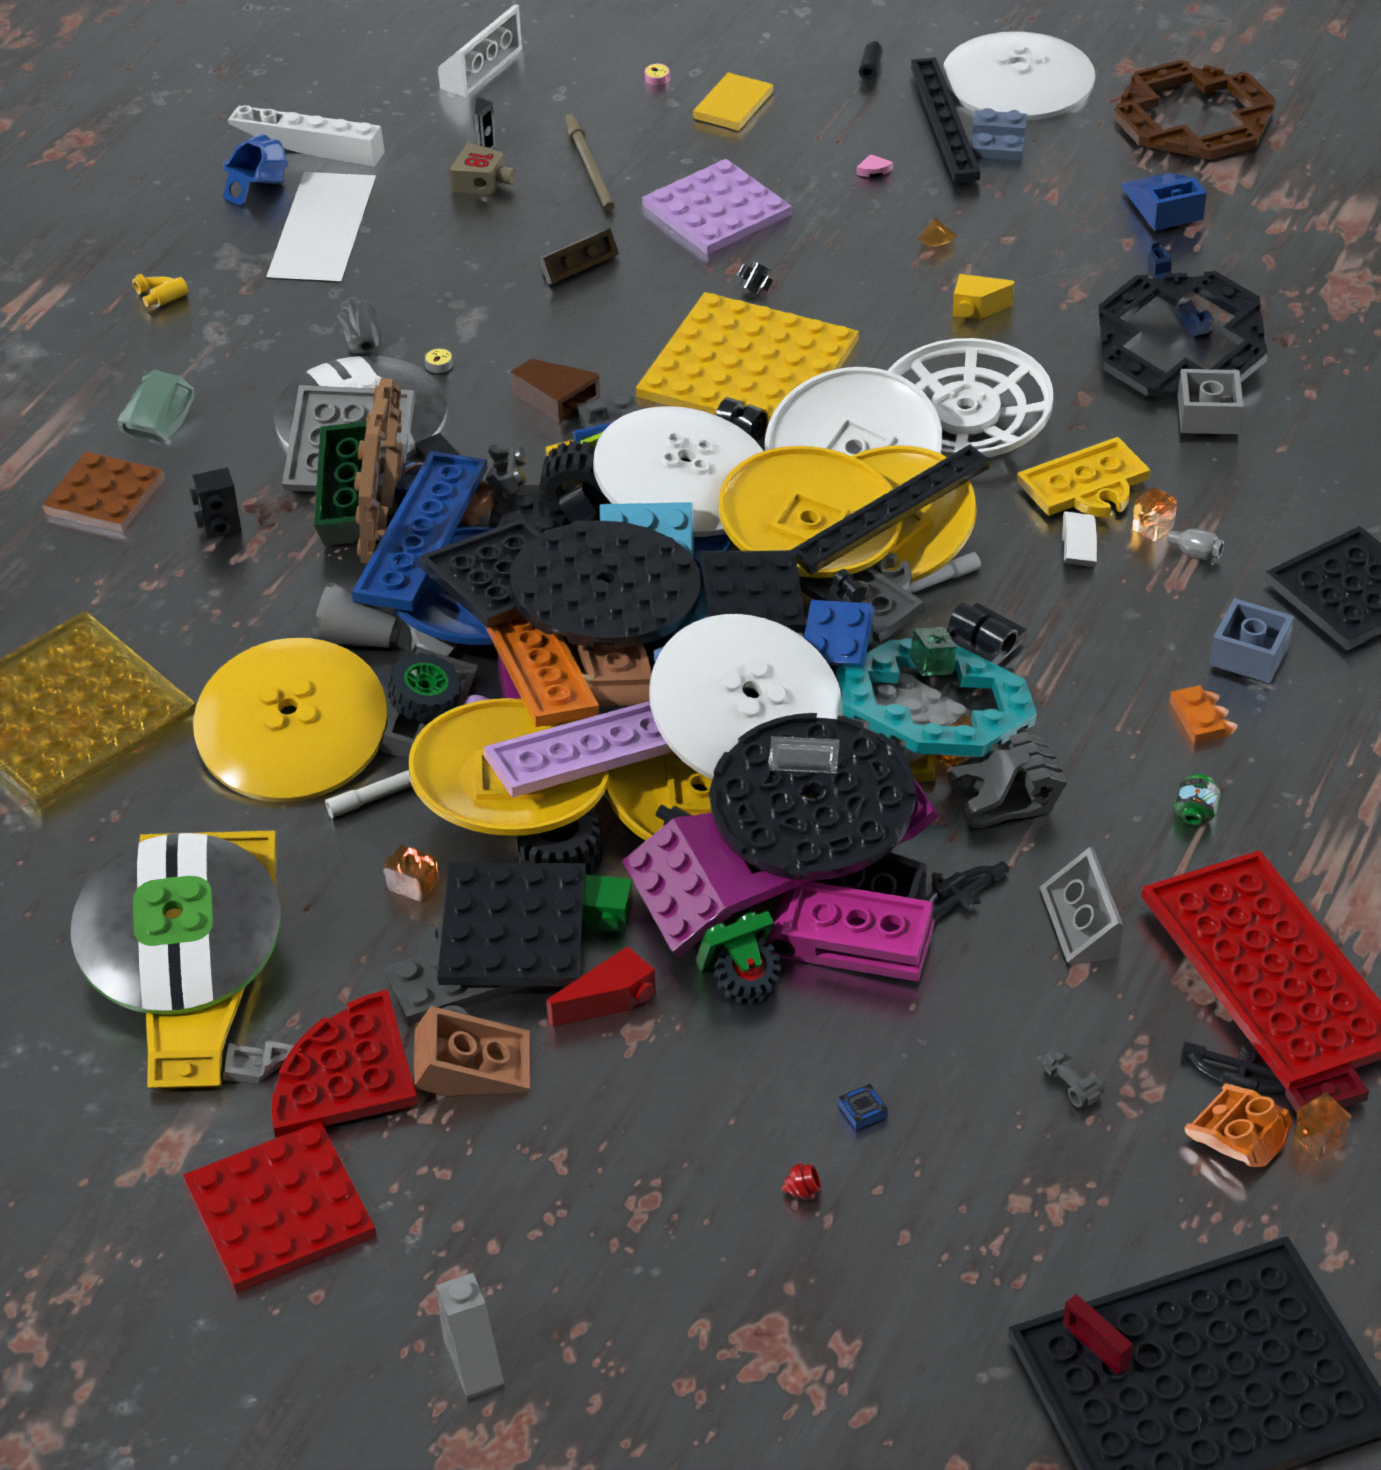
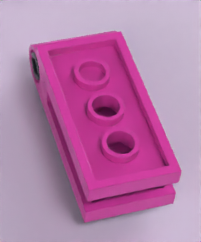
[765,882,934,982]

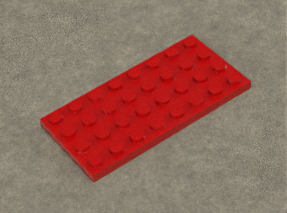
[1141,850,1381,1092]

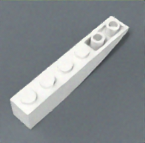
[228,105,385,167]

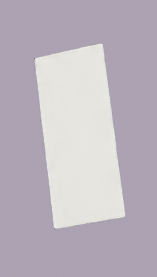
[266,172,376,281]

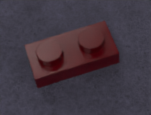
[1285,1065,1369,1121]

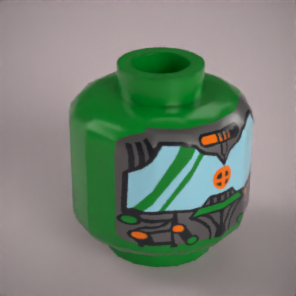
[1173,774,1221,825]

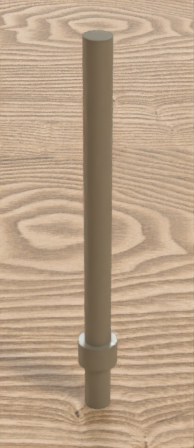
[565,114,615,211]

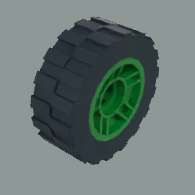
[387,653,461,723]

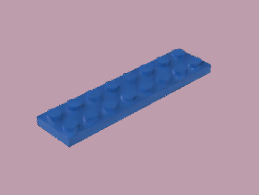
[352,451,488,611]

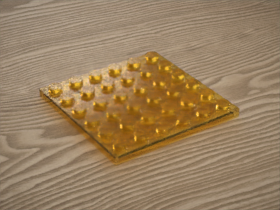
[0,610,196,808]

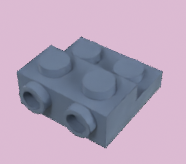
[971,108,1027,161]

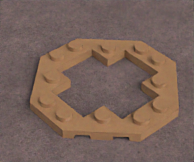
[355,378,403,565]

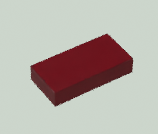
[1063,1294,1133,1375]

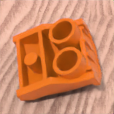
[1184,1083,1292,1167]

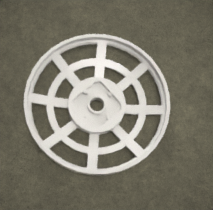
[888,338,1053,458]

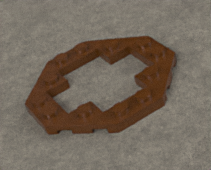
[1113,60,1276,160]

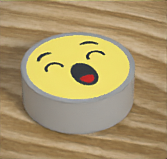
[424,348,453,374]

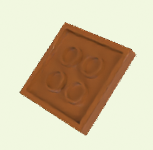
[42,451,165,533]

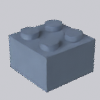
[1209,598,1295,683]

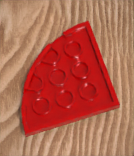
[271,989,418,1137]

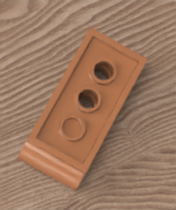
[567,637,652,707]

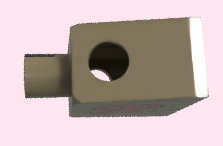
[449,142,516,195]

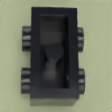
[189,467,242,539]

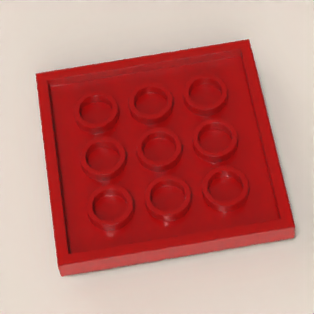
[183,1122,377,1293]

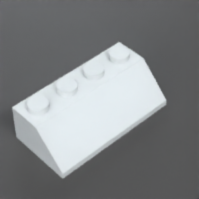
[438,4,522,97]

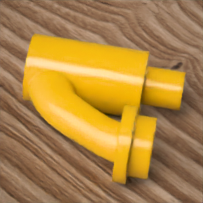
[132,274,189,307]

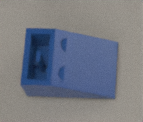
[1121,173,1207,230]

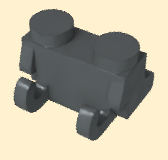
[486,445,528,503]

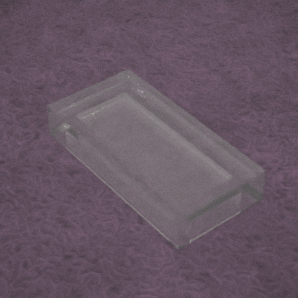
[769,736,840,773]

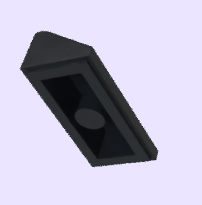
[475,97,496,149]

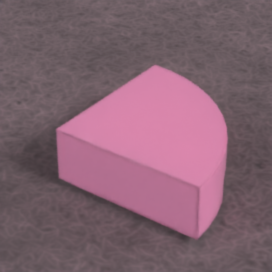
[857,154,893,177]

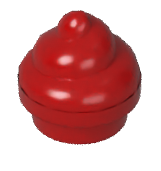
[782,1163,822,1200]

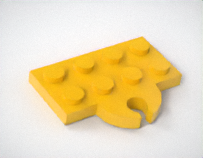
[1017,437,1150,517]

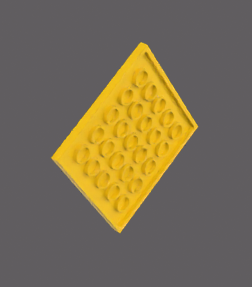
[635,292,859,431]

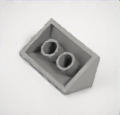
[1040,847,1123,965]

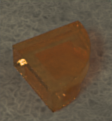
[918,217,957,246]

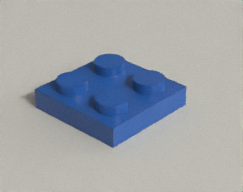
[804,600,875,668]

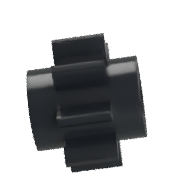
[737,261,773,295]

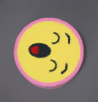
[644,63,670,85]

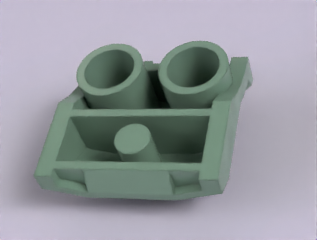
[117,370,195,440]

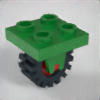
[695,911,781,1004]

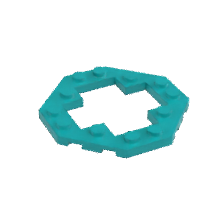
[835,638,1037,757]

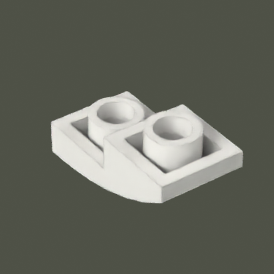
[1062,512,1097,567]

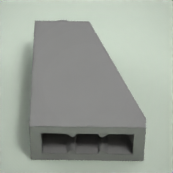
[436,1273,505,1400]

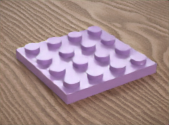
[642,159,792,255]

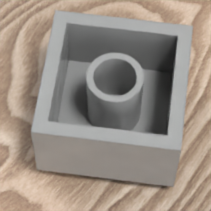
[1178,369,1243,435]

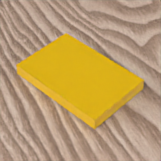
[693,72,773,131]

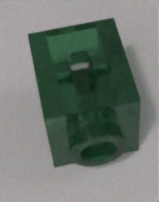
[909,627,957,676]

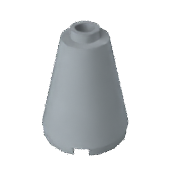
[311,582,402,648]

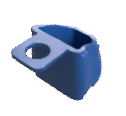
[223,134,288,205]

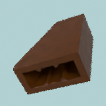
[510,359,600,423]

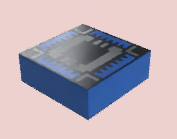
[838,1084,888,1130]

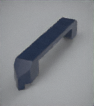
[1148,241,1214,337]

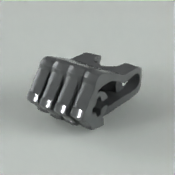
[948,732,1067,829]

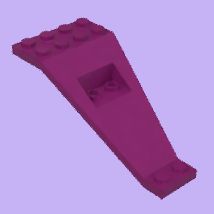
[622,778,940,957]

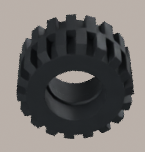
[539,441,611,504]
[516,809,601,875]

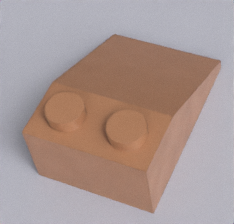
[413,1006,530,1096]

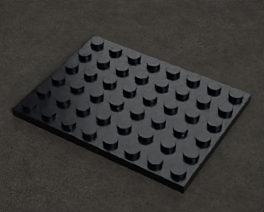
[1008,1236,1381,1470]

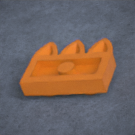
[1169,685,1237,744]

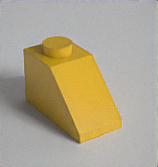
[953,274,1014,320]

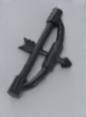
[924,861,1010,921]
[1181,1041,1286,1093]

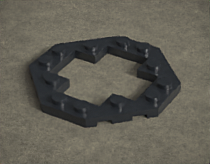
[1098,271,1267,396]

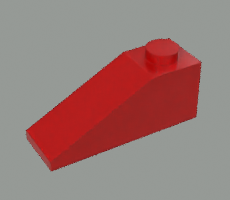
[546,946,656,1026]

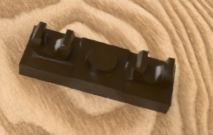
[539,228,619,284]

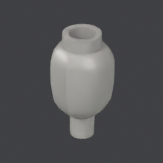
[1167,528,1224,561]

